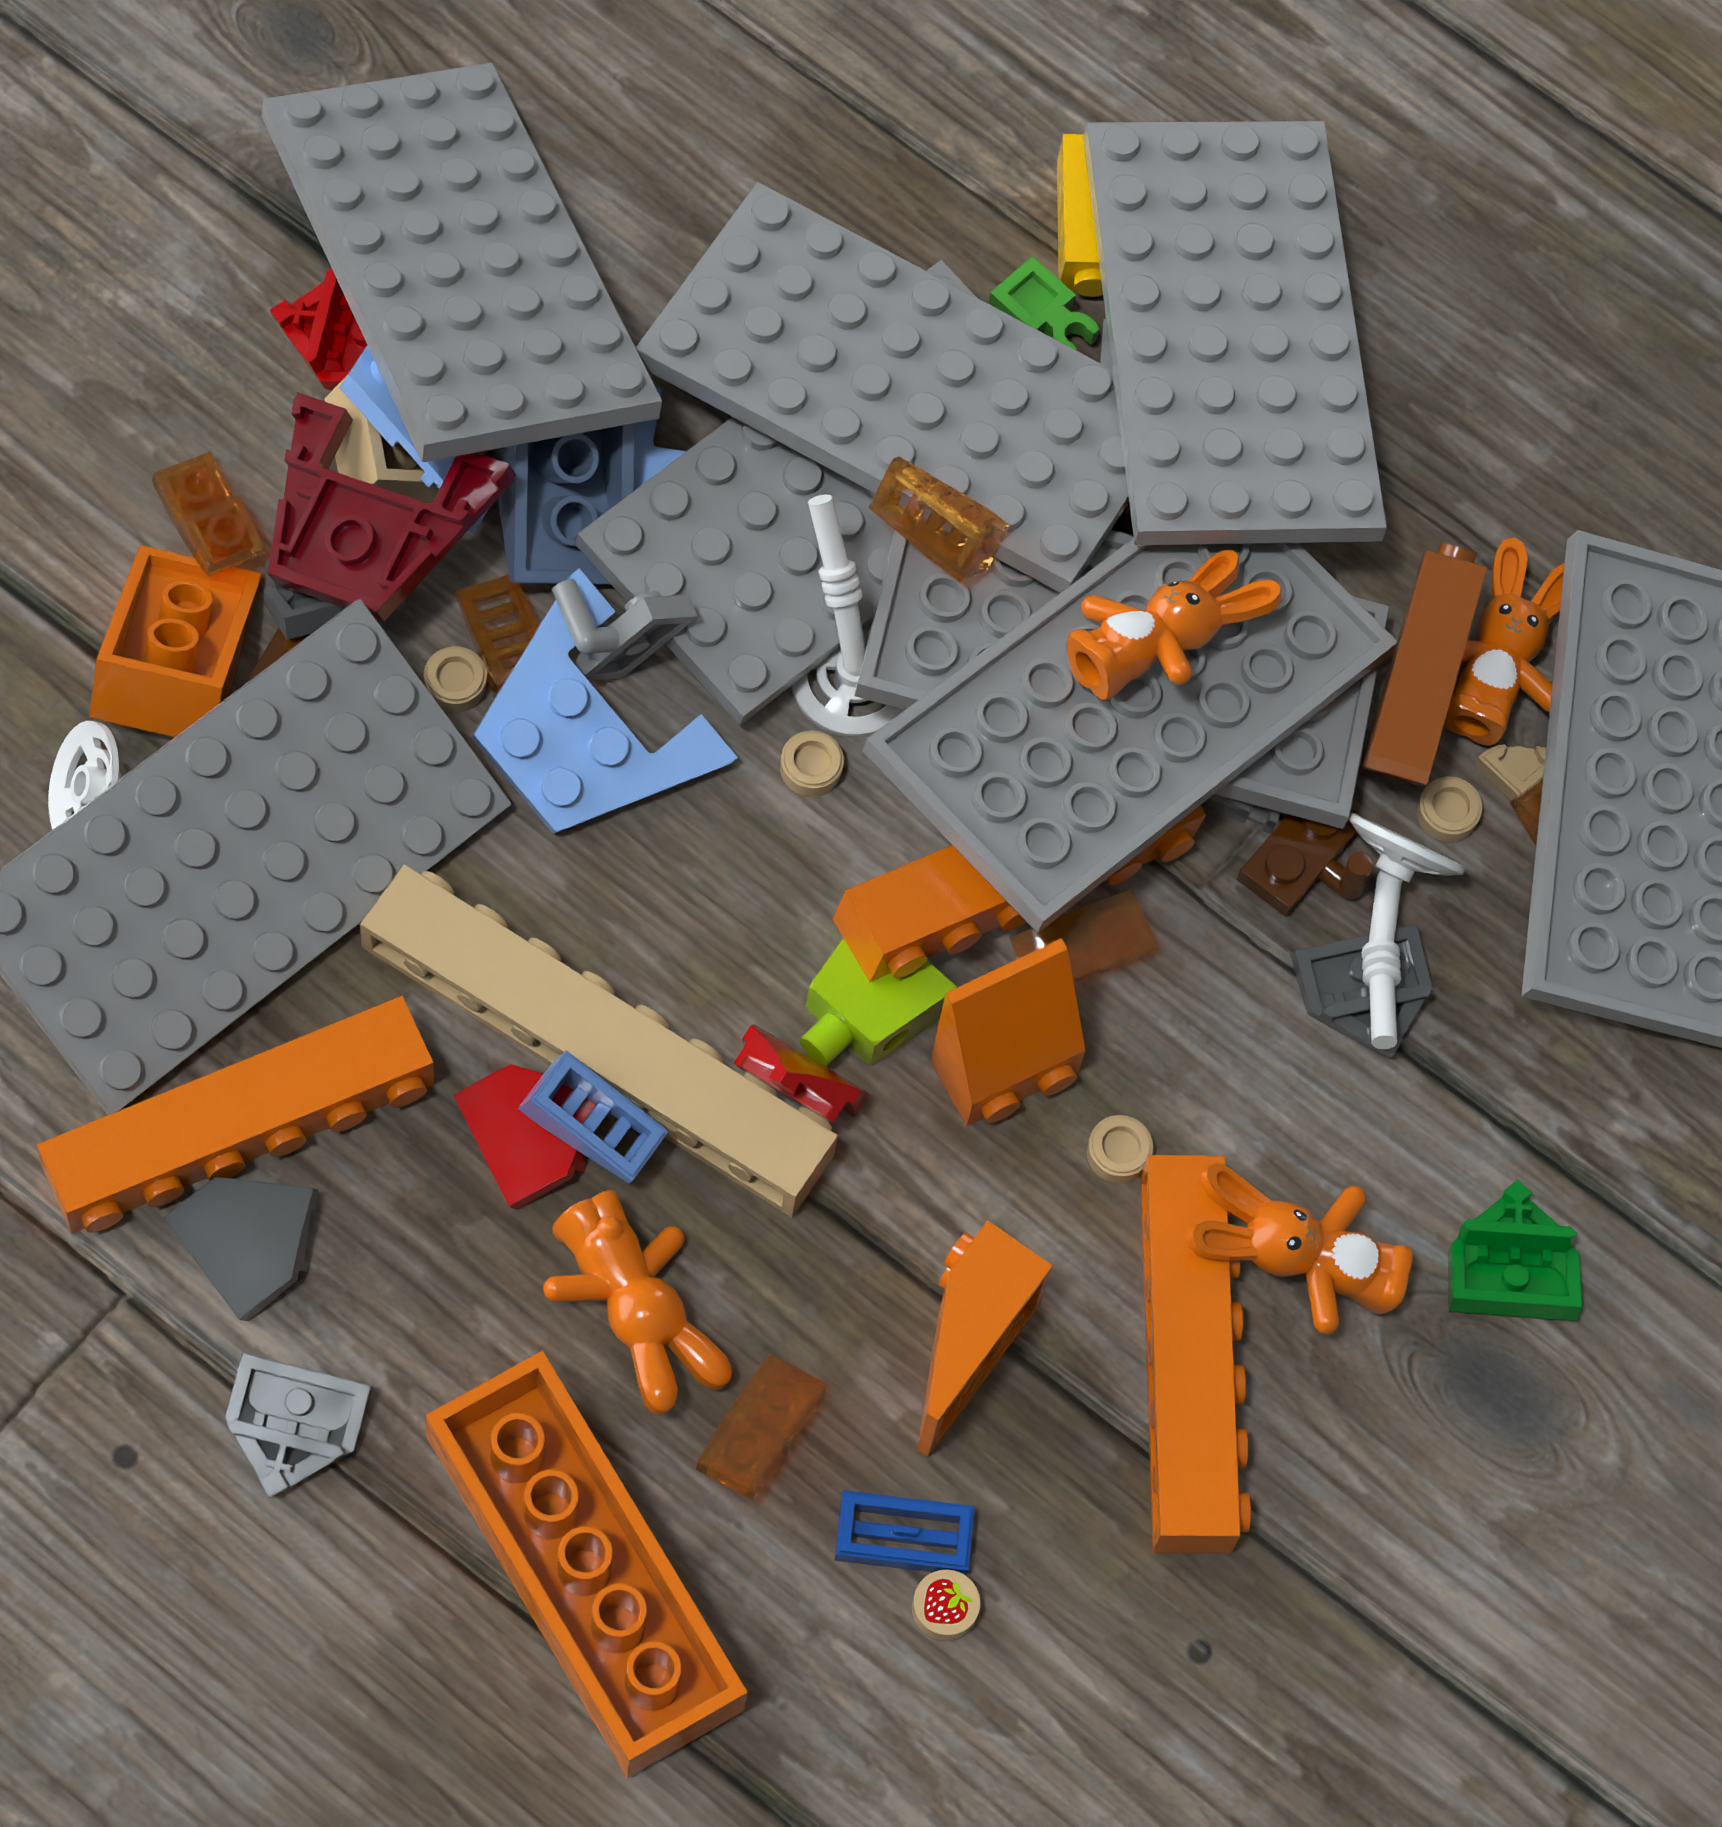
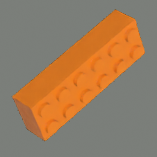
[425,1350,748,1778]

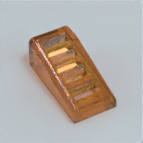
[869,456,1010,583]
[455,575,538,698]

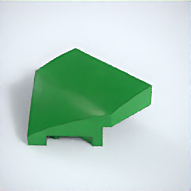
[1448,1179,1582,1321]

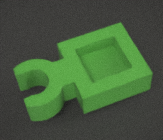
[988,256,1099,351]

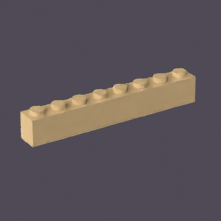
[360,864,838,1218]

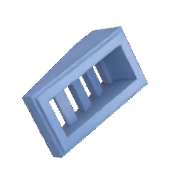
[518,1050,669,1184]

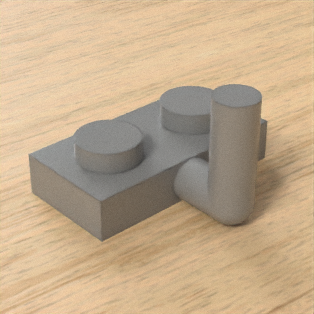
[552,579,698,681]

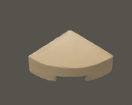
[1474,744,1546,808]

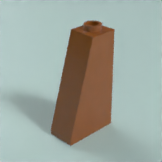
[1360,543,1487,787]

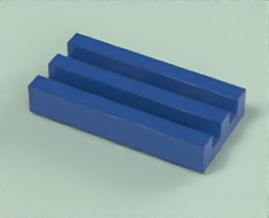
[834,1490,975,1576]

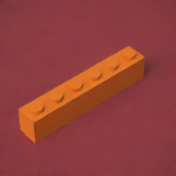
[833,806,1206,982]
[36,996,434,1234]
[1140,1155,1251,1553]

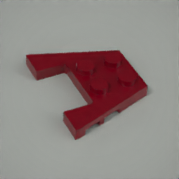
[267,392,516,622]

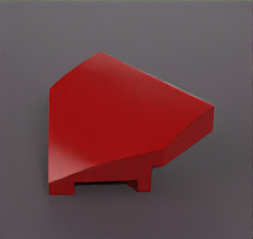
[269,268,367,390]
[734,1024,869,1123]
[453,1064,595,1210]

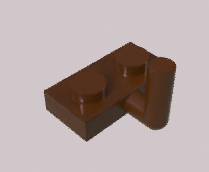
[1237,809,1373,917]

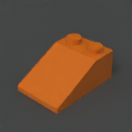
[89,545,262,737]
[930,938,1086,1127]
[917,1220,1053,1458]

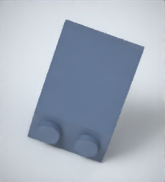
[492,423,635,584]

